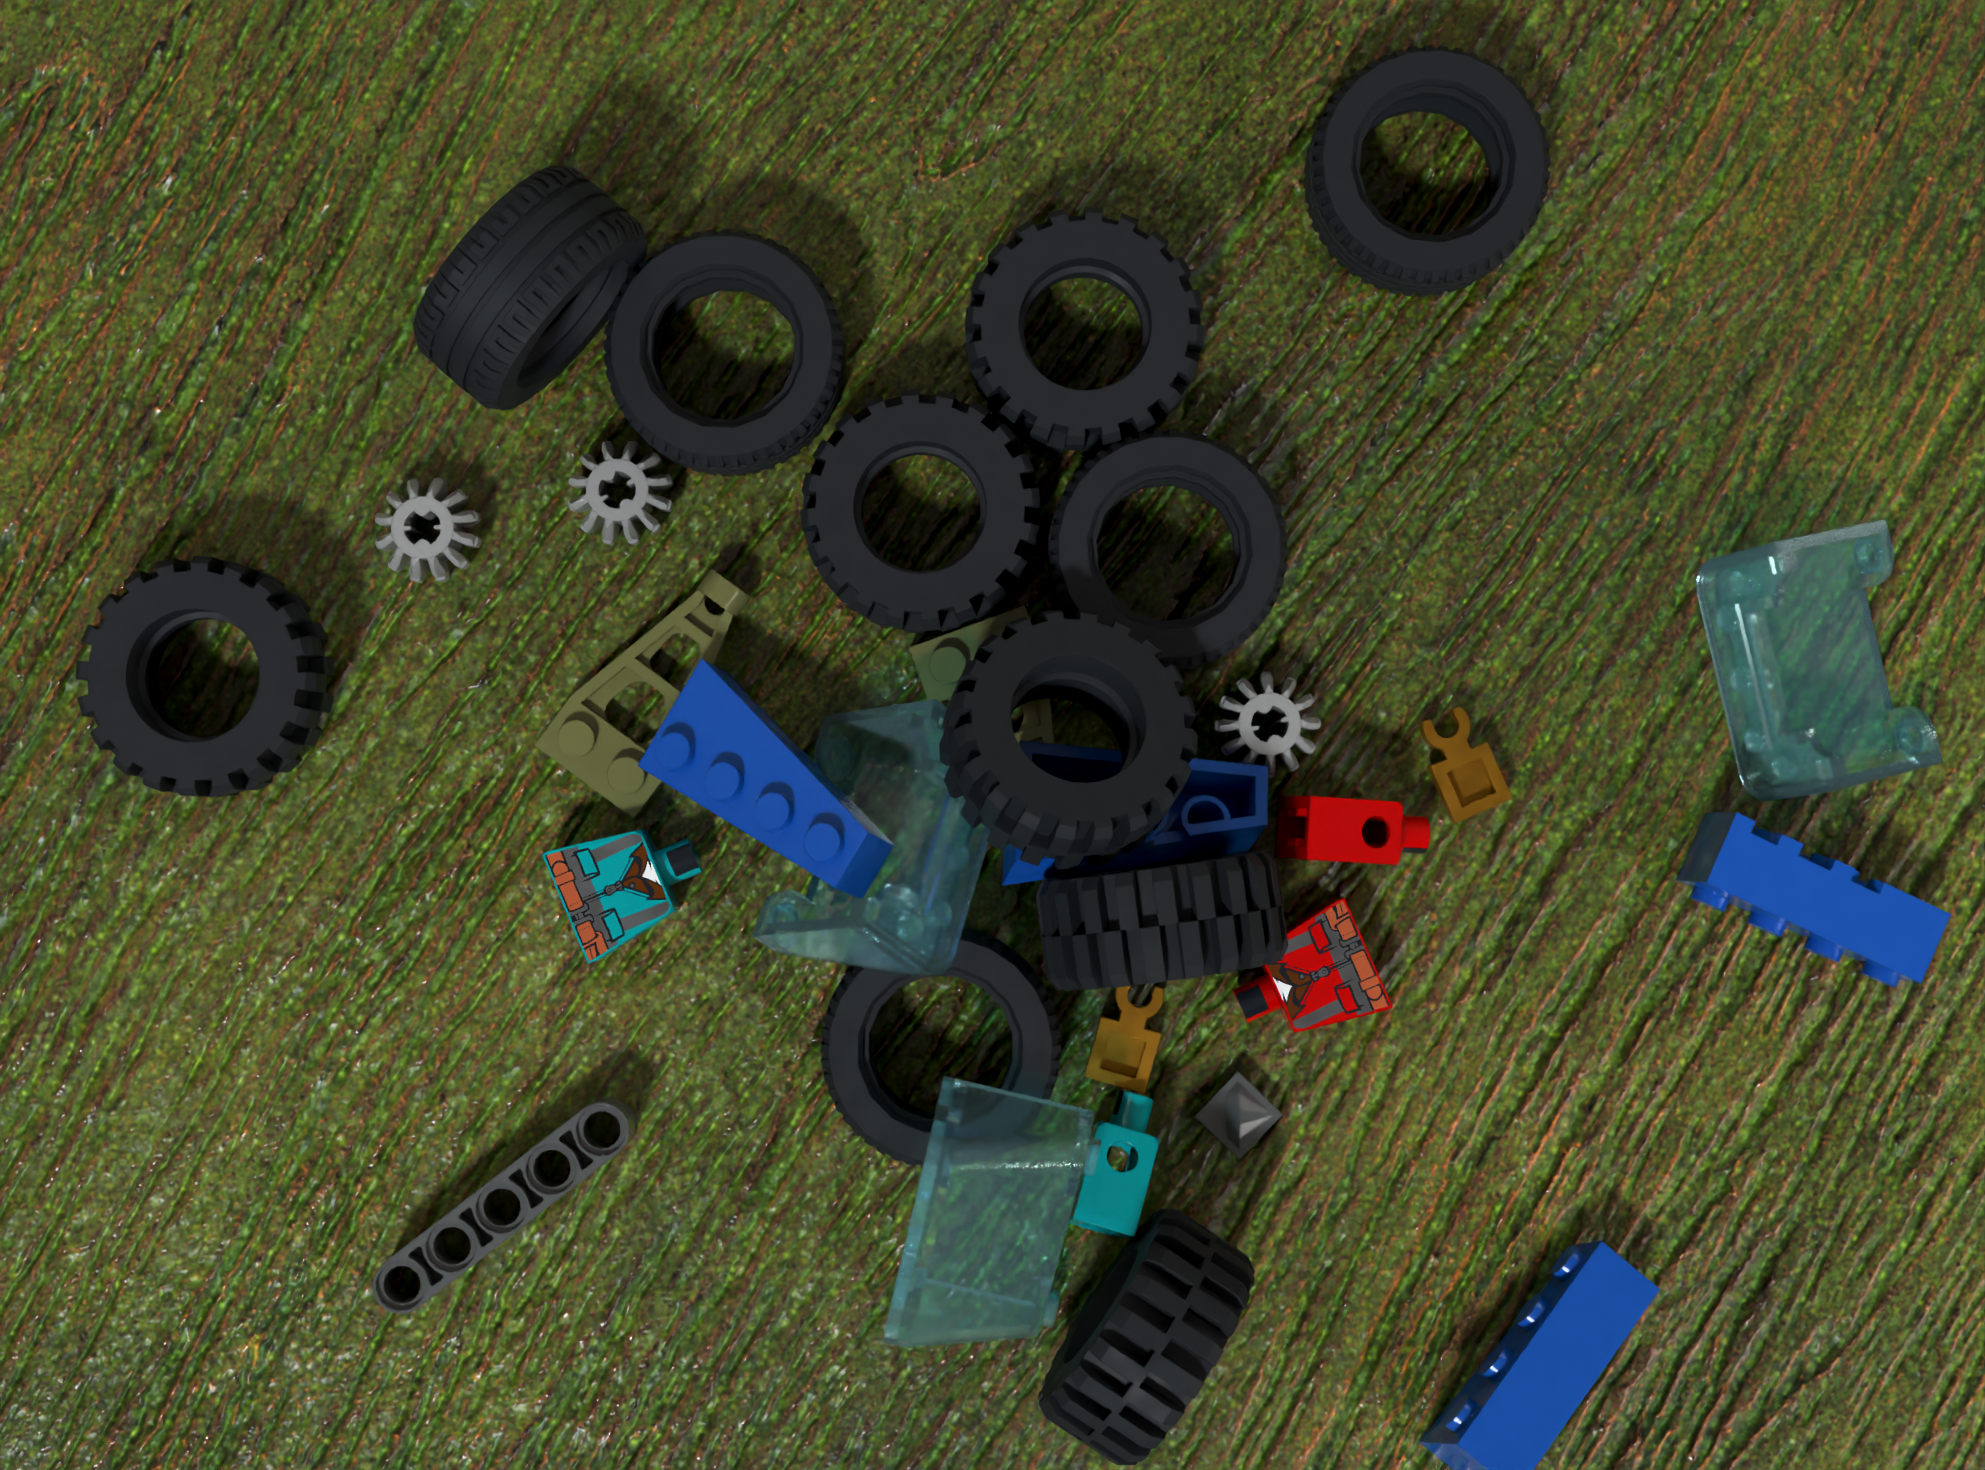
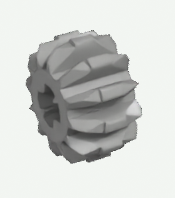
[568,441,674,546]
[375,478,482,583]
[1213,672,1321,778]

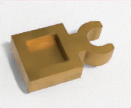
[1420,706,1512,824]
[1084,985,1163,1094]

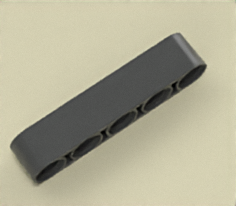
[373,1097,637,1314]

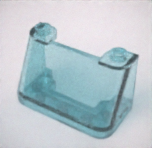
[1696,519,1943,801]
[752,699,991,976]
[882,1076,1101,1348]

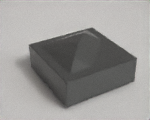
[1194,1070,1283,1159]

